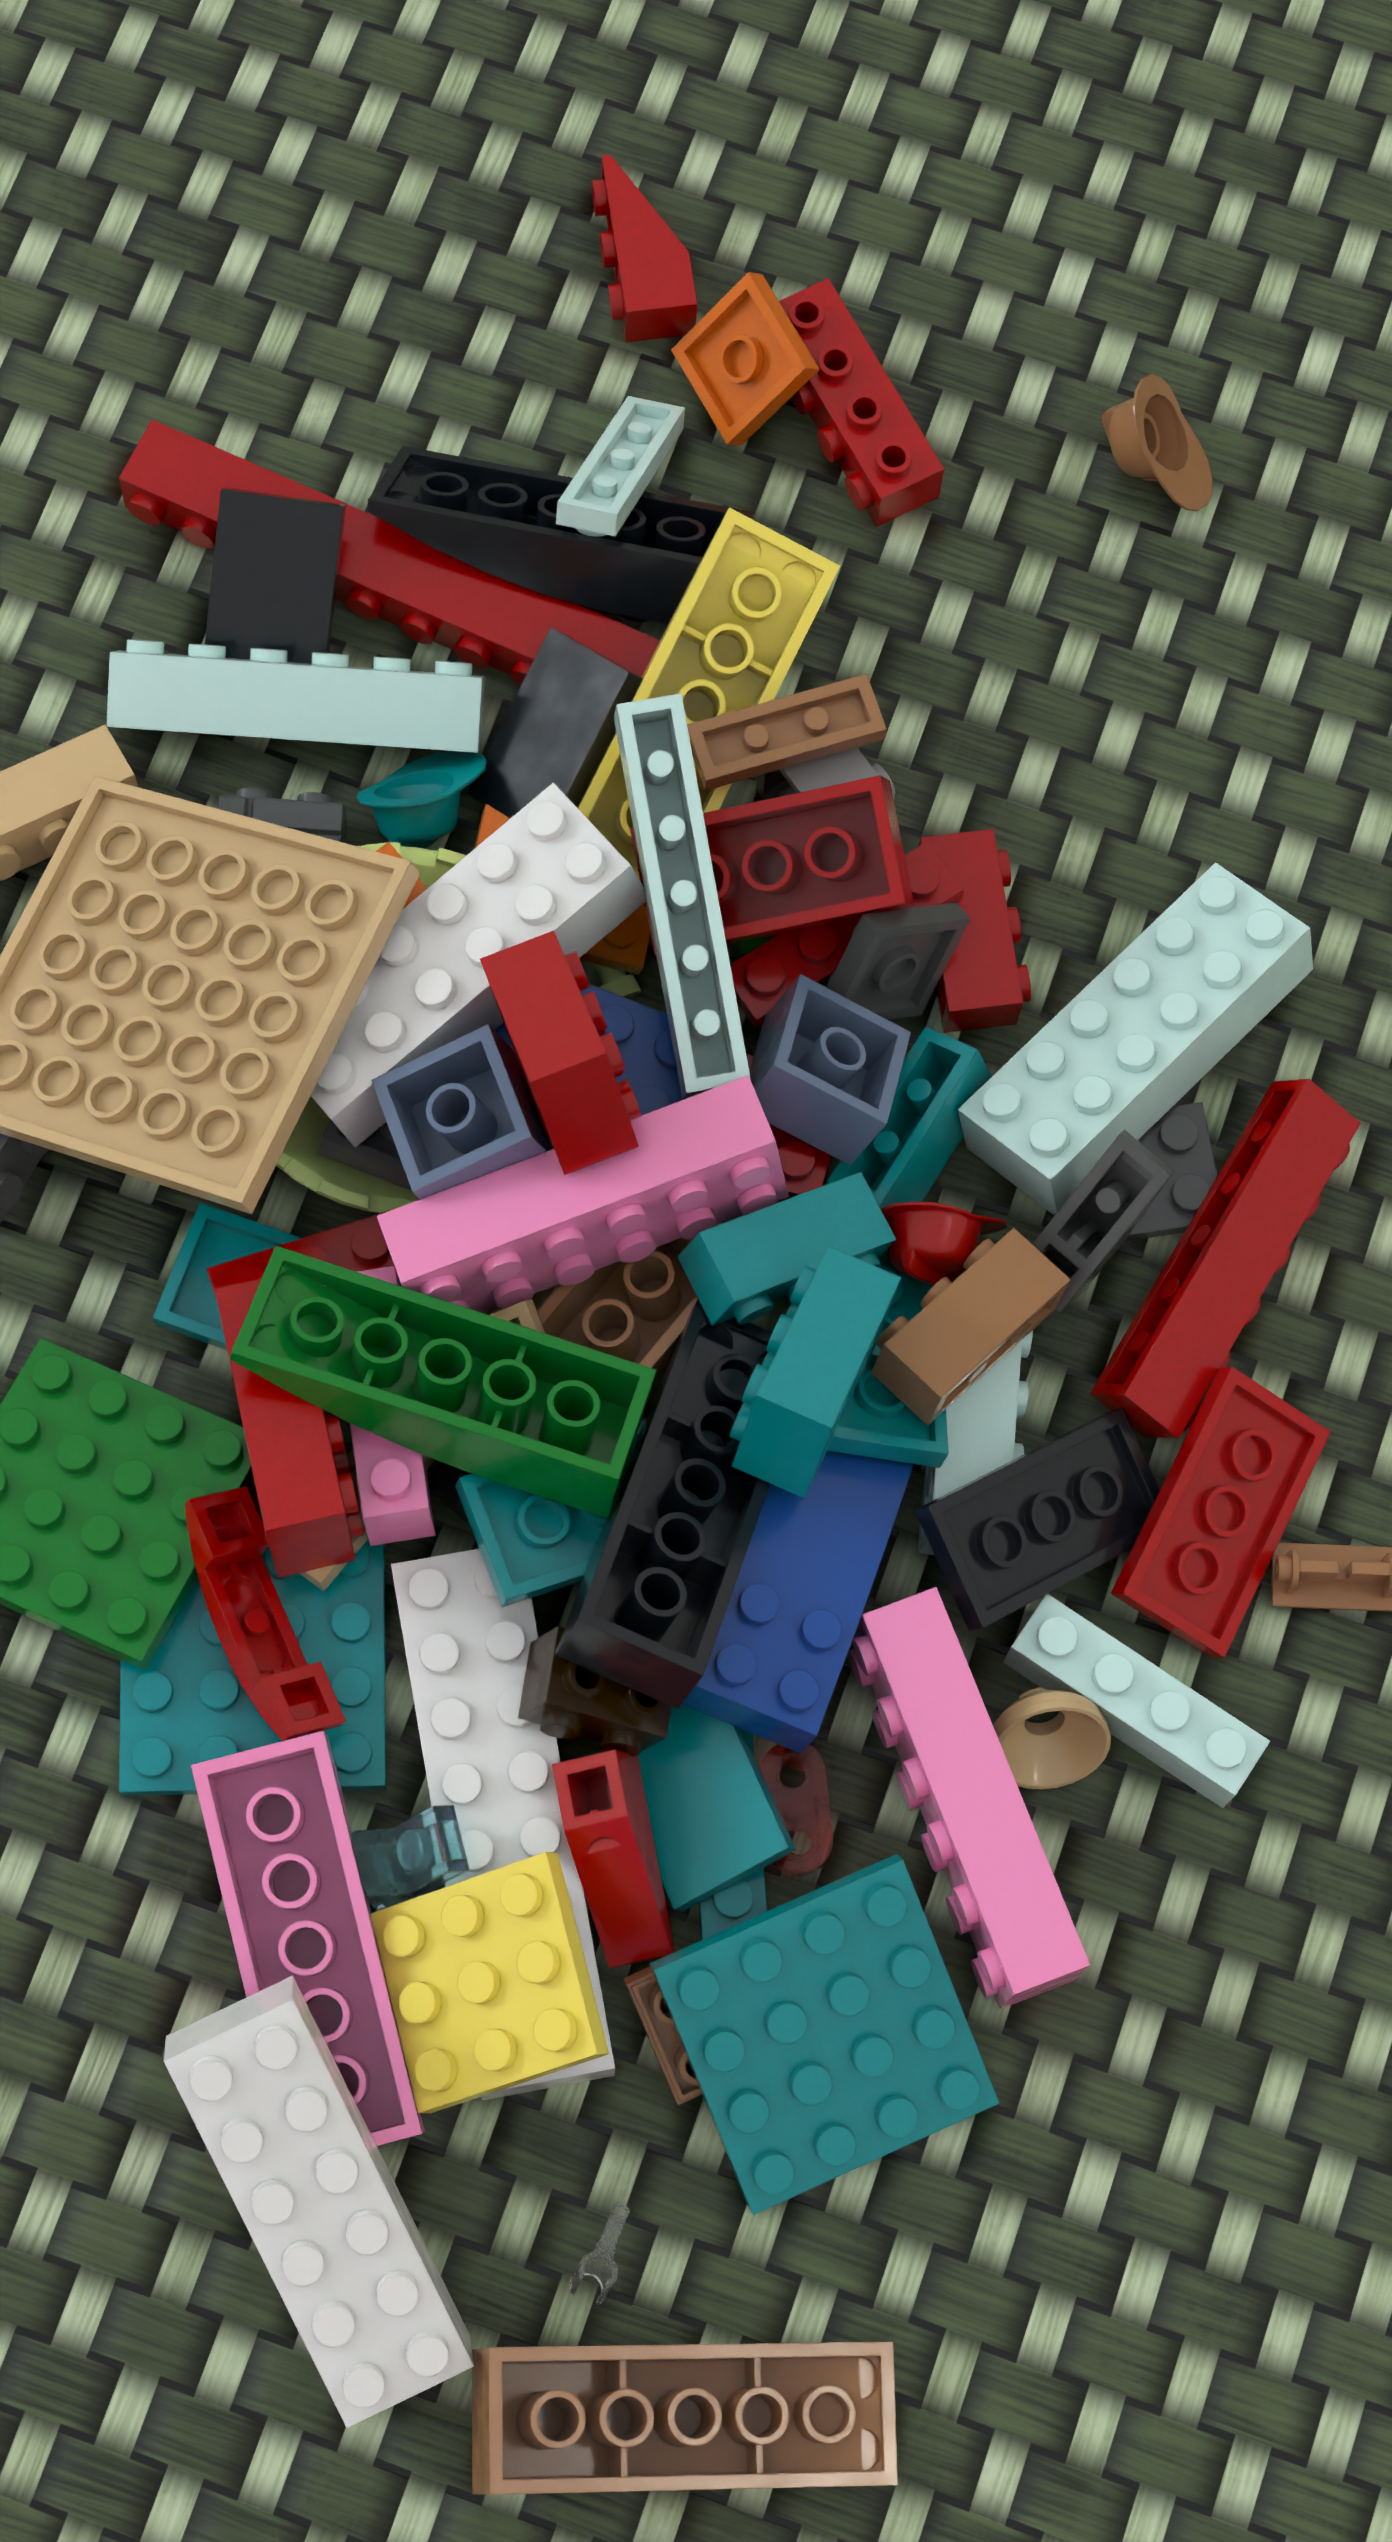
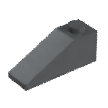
[1032,1130,1174,1313]

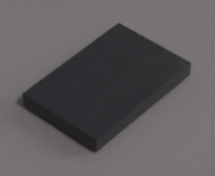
[205,487,346,664]
[467,627,643,818]

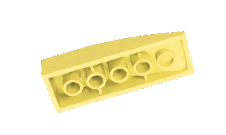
[577,507,840,880]

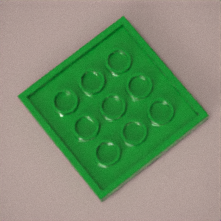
[0,1338,254,1670]

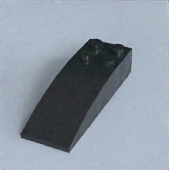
[367,446,754,624]
[555,1299,772,1709]

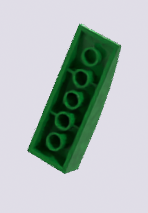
[230,1245,656,1518]

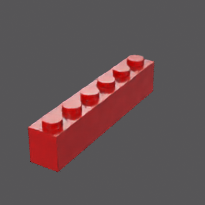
[1090,1079,1361,1439]

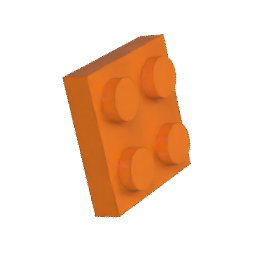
[671,272,820,446]

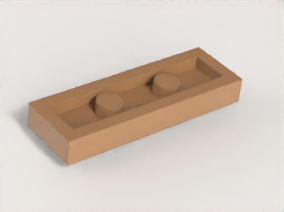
[687,674,887,791]

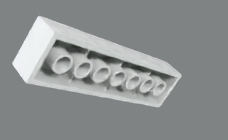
[391,1549,615,2101]

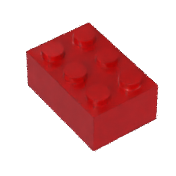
[480,930,642,1175]

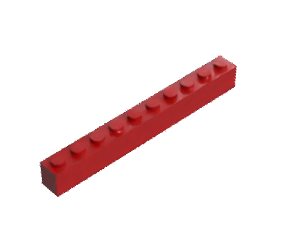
[119,419,660,686]

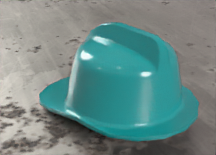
[356,751,487,848]

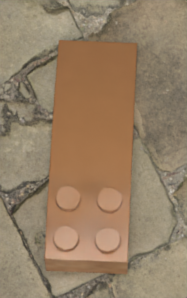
[472,2342,898,2495]

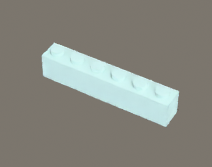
[107,639,485,753]
[614,693,751,1098]

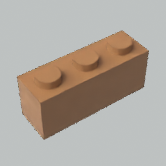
[871,1228,1071,1426]

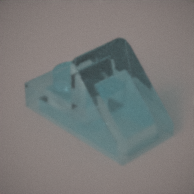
[350,1805,469,1911]

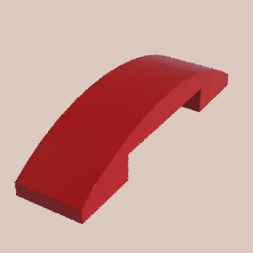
[184,1486,346,1741]

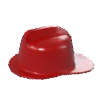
[880,1202,1007,1287]

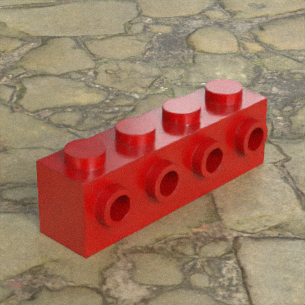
[779,278,944,527]

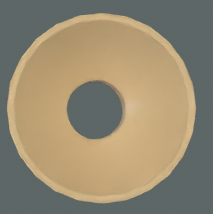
[993,1687,1111,1790]

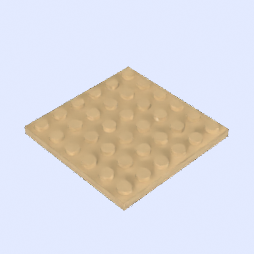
[0,776,420,1214]

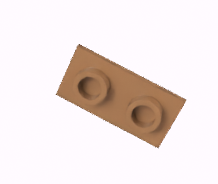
[1271,1543,1392,1612]

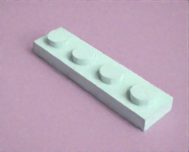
[556,396,685,537]

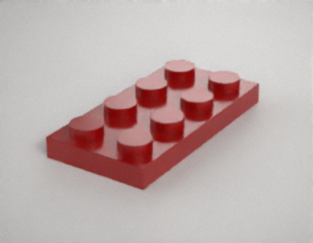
[1110,1366,1331,1658]

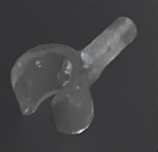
[569,2203,630,2305]

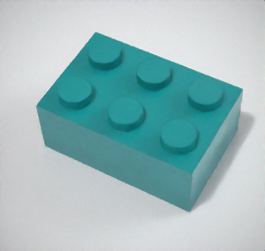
[729,1246,902,1498]

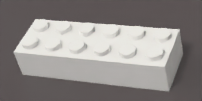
[311,783,647,1148]
[163,1975,474,2428]

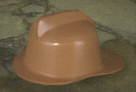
[1101,374,1212,511]

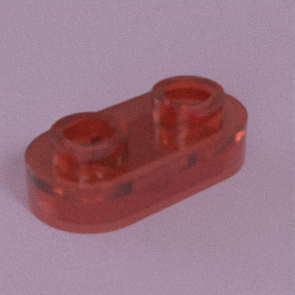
[760,1744,833,1876]

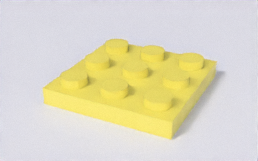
[370,1852,609,2114]

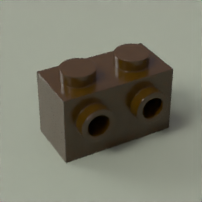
[518,1626,672,1756]

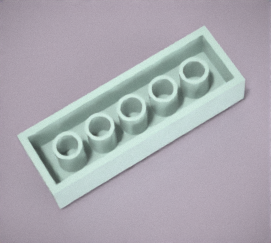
[958,862,1313,1216]

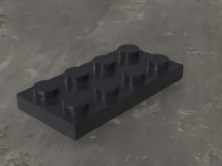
[914,1408,1160,1631]

